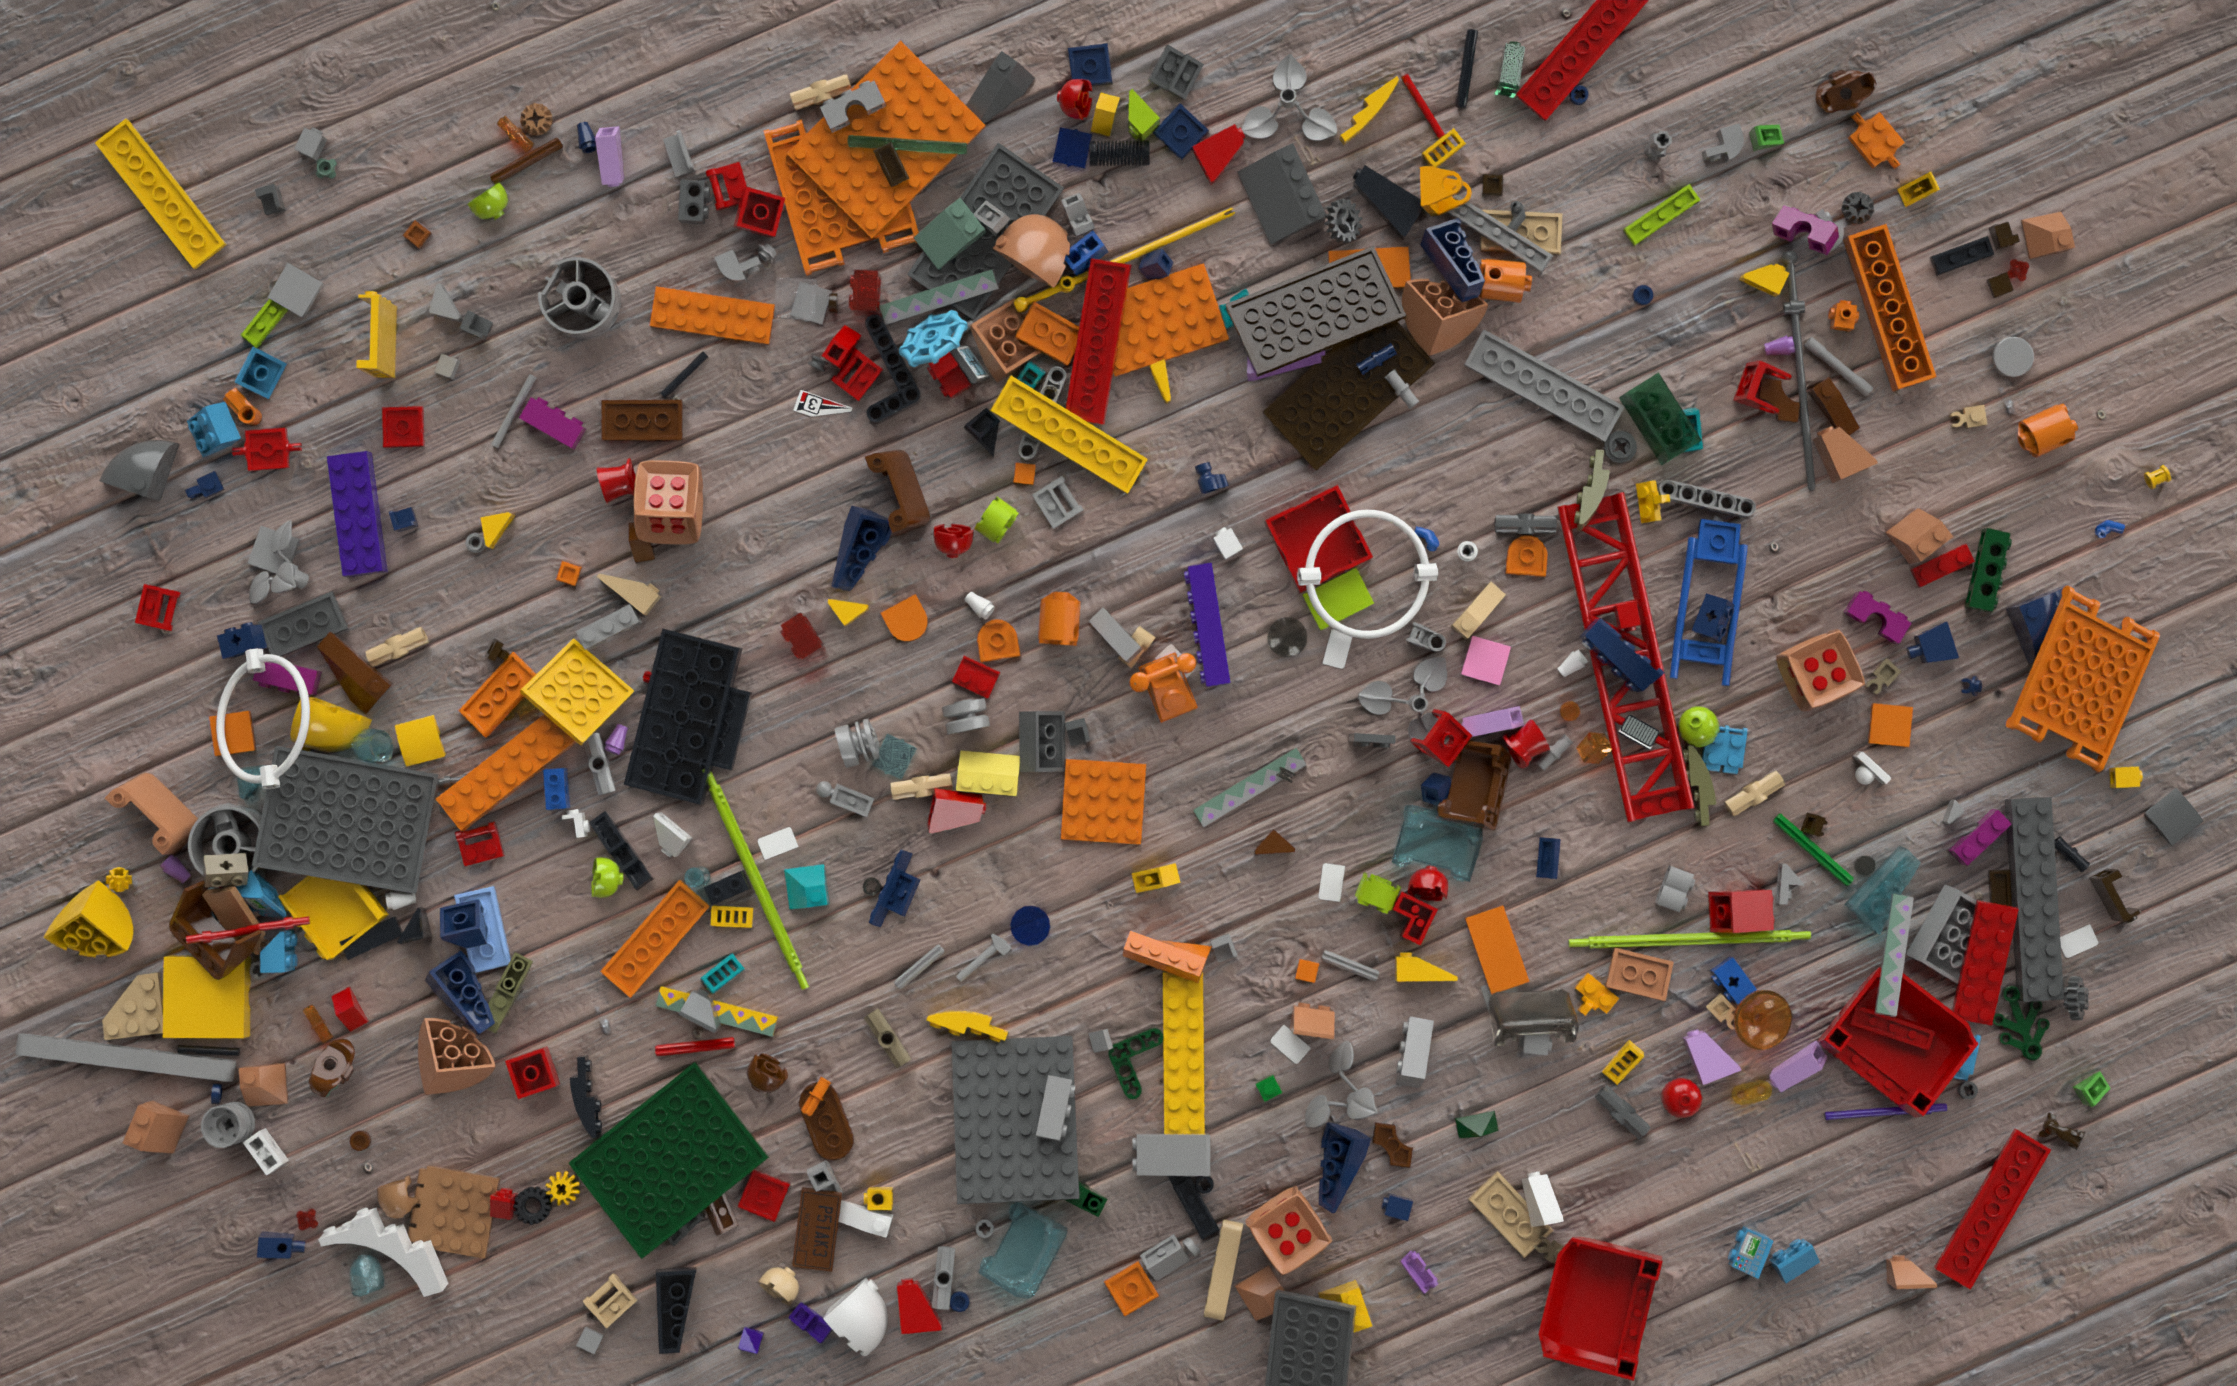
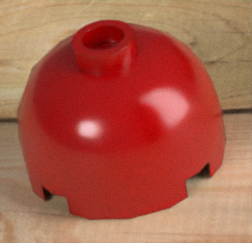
[1057,79,1092,120]
[933,524,974,558]
[1408,866,1448,901]
[1661,1077,1703,1118]

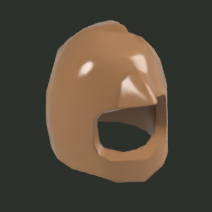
[377,1176,419,1219]

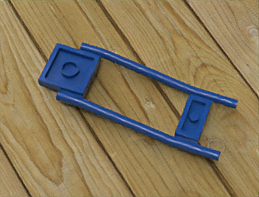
[1670,519,1748,686]

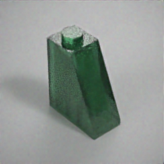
[1494,41,1525,98]

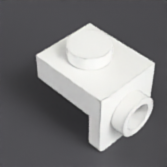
[562,809,590,838]

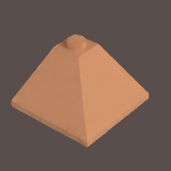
[970,298,1042,383]

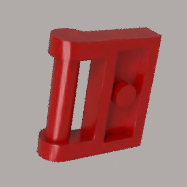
[705,162,747,211]
[831,348,883,402]
[135,584,181,631]
[455,821,505,867]

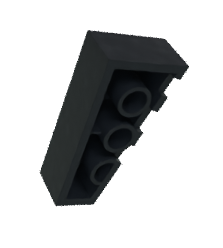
[656,1266,697,1354]

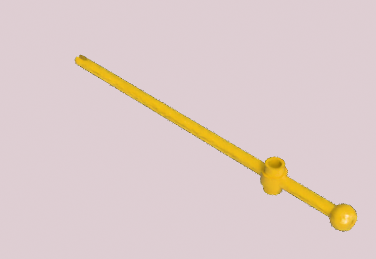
[1013,208,1235,313]

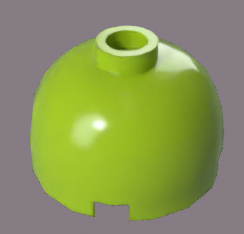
[467,183,508,220]
[1678,706,1720,747]
[591,857,623,898]

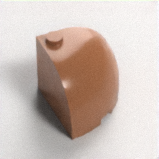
[993,214,1070,288]
[1402,279,1488,356]
[418,1018,496,1095]

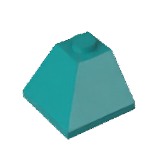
[784,864,830,909]

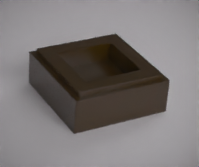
[1482,174,1503,196]
[1987,272,2014,298]

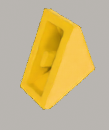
[1091,93,1120,137]
[1897,172,1940,207]
[480,512,515,549]
[828,599,869,626]

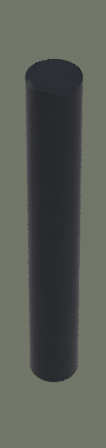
[660,351,708,399]
[178,1045,240,1056]

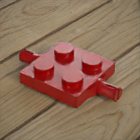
[232,428,302,471]

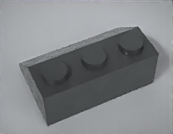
[1019,711,1066,772]

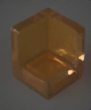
[1577,732,1611,764]

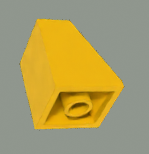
[1318,1280,1372,1333]

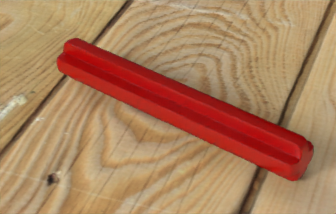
[655,1037,735,1056]

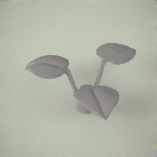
[1242,54,1337,141]
[249,521,309,604]
[1358,657,1447,740]
[1305,1041,1378,1128]

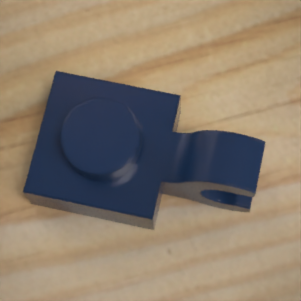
[185,471,225,499]

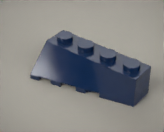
[1420,218,1485,302]
[1579,618,1665,692]

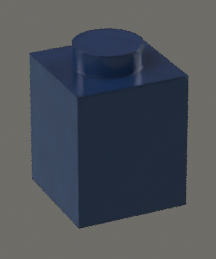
[1381,1193,1413,1221]

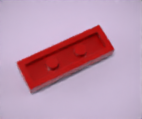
[1910,544,1975,588]

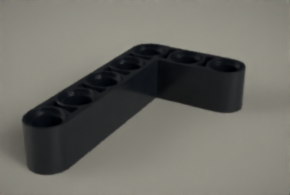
[865,314,921,424]

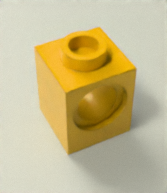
[2109,767,2143,788]
[864,1187,893,1210]

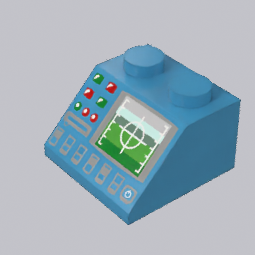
[235,870,287,918]
[1728,1226,1773,1279]

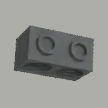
[678,180,710,224]

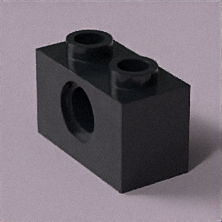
[704,870,752,905]

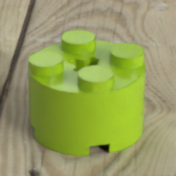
[974,496,1019,544]
[1355,872,1401,914]

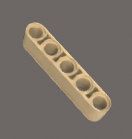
[1204,1219,1243,1321]

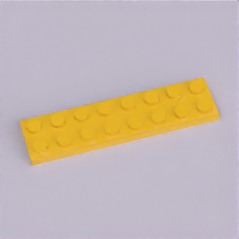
[95,118,227,270]
[990,376,1148,494]
[1163,972,1205,1134]

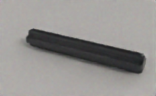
[1456,29,1478,108]

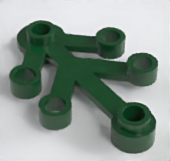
[1993,985,2050,1060]

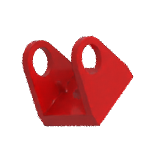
[1733,360,1792,414]
[1410,709,1473,767]

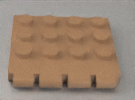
[408,1165,500,1259]

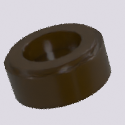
[829,293,838,313]

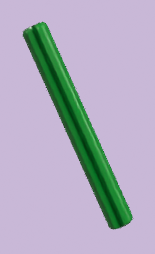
[1773,813,1854,886]

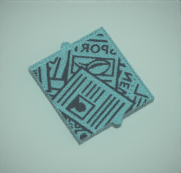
[872,734,917,780]

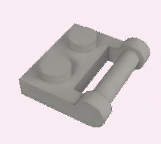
[1032,476,1084,529]

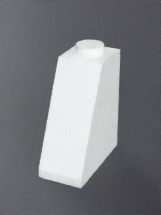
[1522,1172,1564,1227]

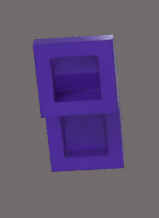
[788,1302,833,1343]

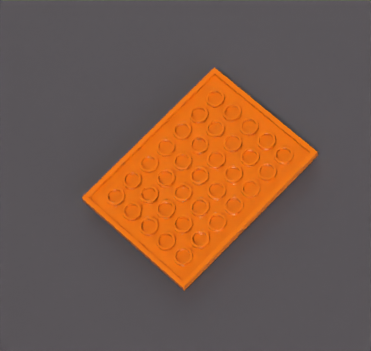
[787,40,986,240]

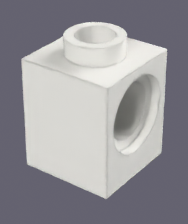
[1213,527,1243,560]

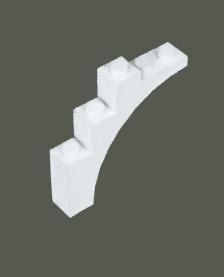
[318,1208,449,1297]

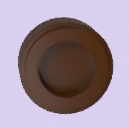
[350,1130,371,1151]

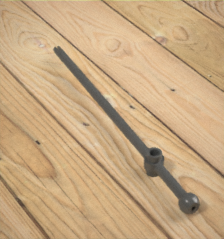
[1781,251,1816,491]

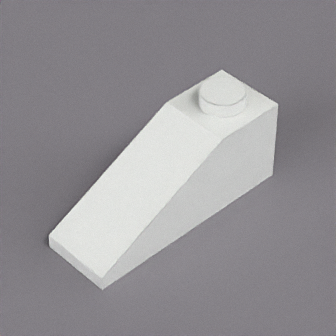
[839,1200,893,1238]

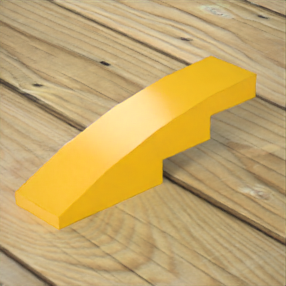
[1339,76,1399,145]

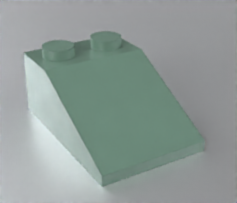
[914,198,986,270]

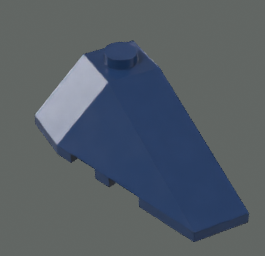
[831,506,892,591]
[425,950,495,1035]

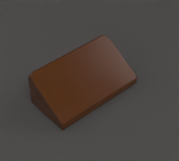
[705,1194,738,1235]

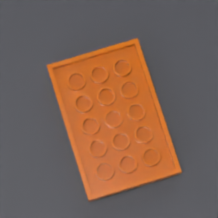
[1113,263,1229,377]

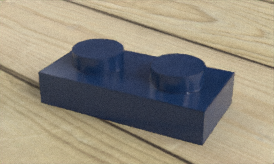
[1536,837,1561,879]

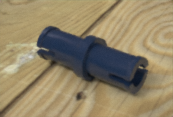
[1356,343,1397,375]

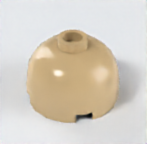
[758,1267,799,1306]

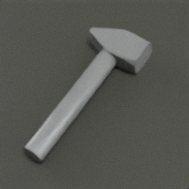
[956,933,1012,982]

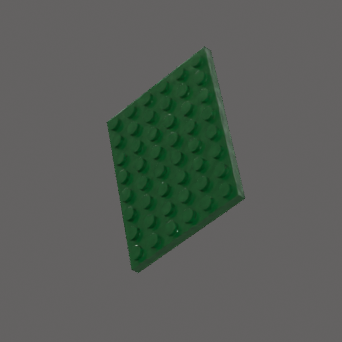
[568,1062,770,1259]

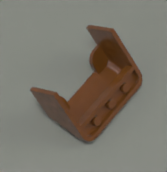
[169,880,261,980]

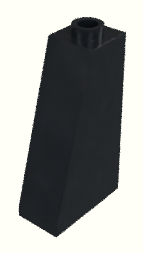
[1353,165,1423,240]

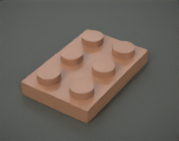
[1605,948,1674,1001]

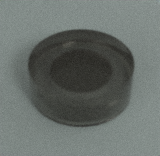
[1854,855,1876,876]

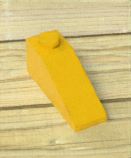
[1395,952,1458,982]

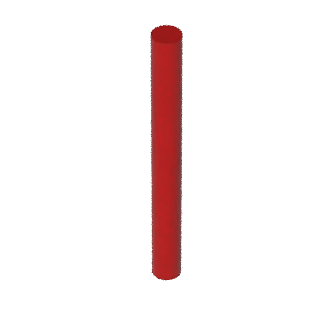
[1401,74,1446,145]

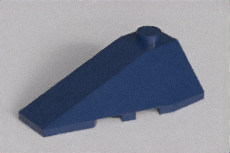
[1319,1122,1371,1213]

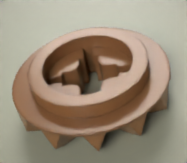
[520,103,553,136]

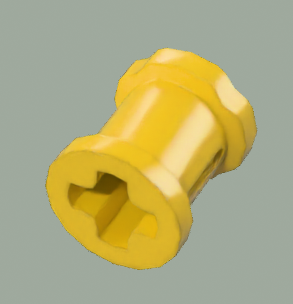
[2144,465,2171,489]

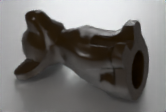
[2038,1112,2085,1150]

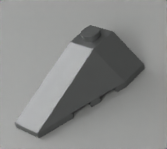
[966,51,1035,124]

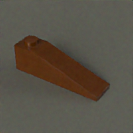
[317,631,393,714]

